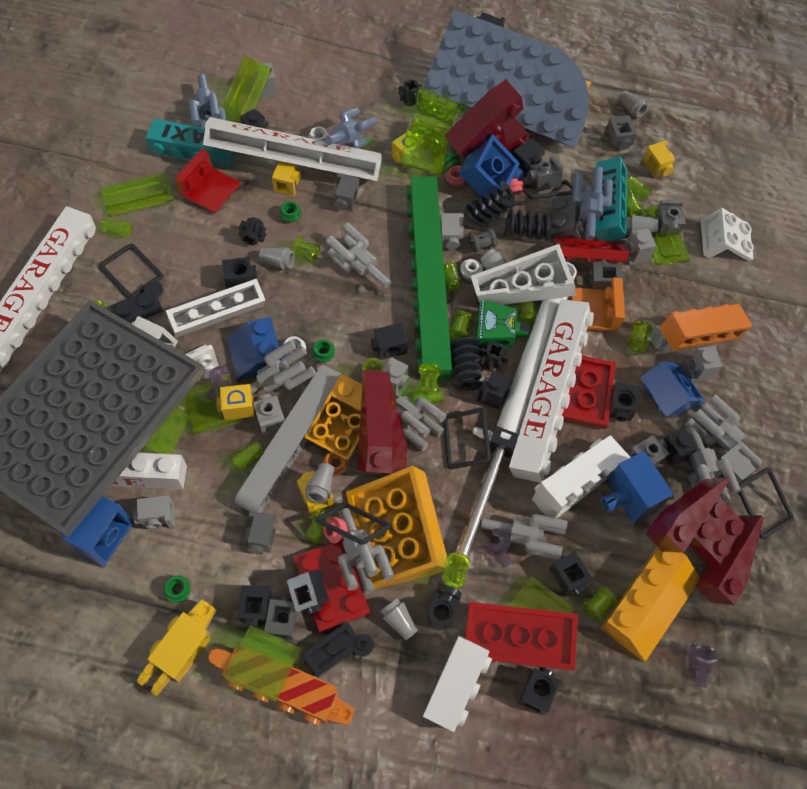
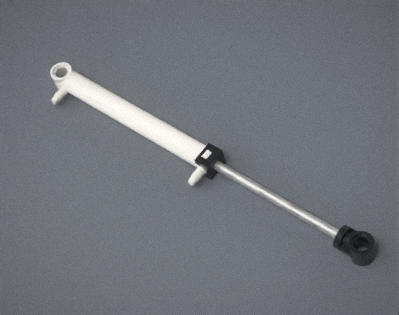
[427,262,577,631]

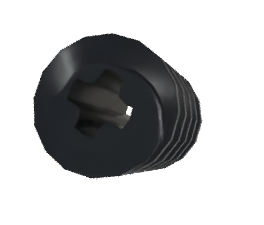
[466,181,516,227]
[504,208,552,241]
[450,337,482,391]

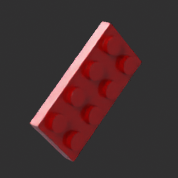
[466,602,578,671]

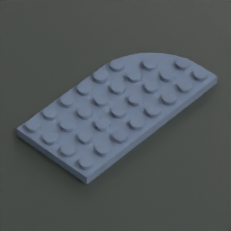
[423,10,589,149]

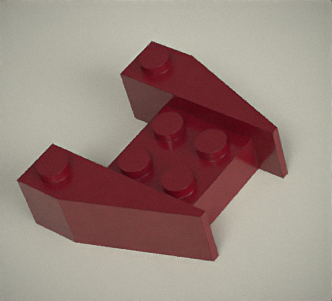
[444,79,529,167]
[645,478,764,606]

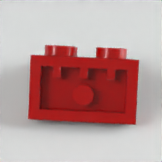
[175,149,240,214]

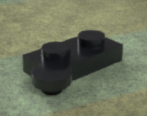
[109,281,164,323]
[302,622,374,678]

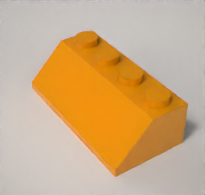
[600,547,700,662]

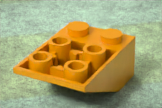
[304,374,362,461]

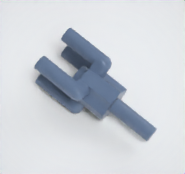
[189,74,227,128]
[325,107,377,149]
[573,167,613,240]

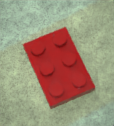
[553,237,629,264]
[562,356,616,429]
[294,539,371,634]

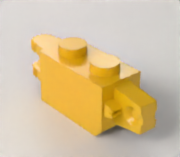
[137,600,216,696]

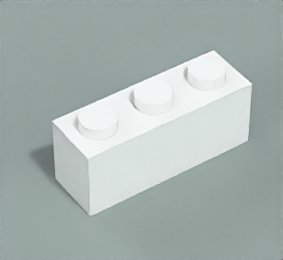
[423,636,492,732]

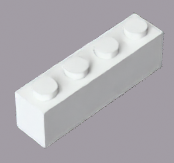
[166,279,265,338]

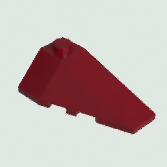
[357,370,408,473]

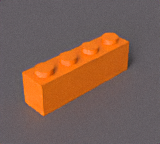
[659,304,753,350]

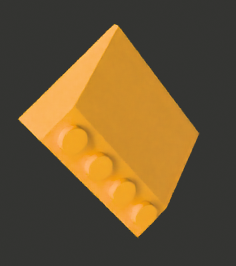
[346,466,450,589]

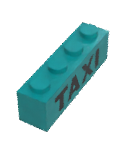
[146,118,238,168]
[593,156,627,241]

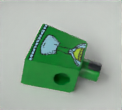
[476,300,530,349]

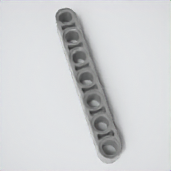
[235,364,344,513]

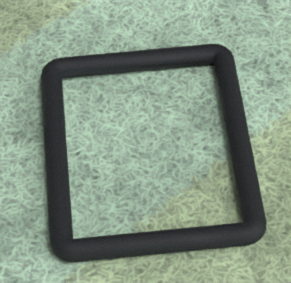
[522,180,573,199]
[100,244,163,298]
[443,407,491,469]
[738,467,794,539]
[316,503,391,545]

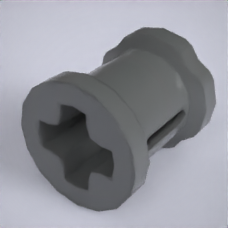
[469,228,497,253]

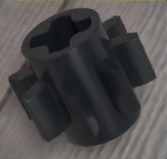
[398,79,424,106]
[238,217,267,246]
[479,341,509,371]

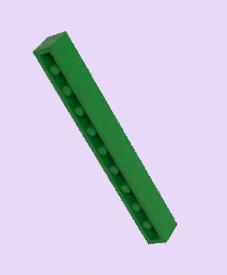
[406,176,452,381]

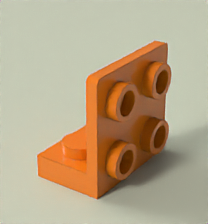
[571,278,625,332]

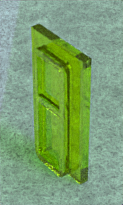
[222,55,272,124]
[101,172,174,217]
[637,205,690,266]

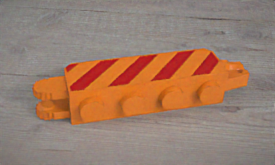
[208,645,355,726]

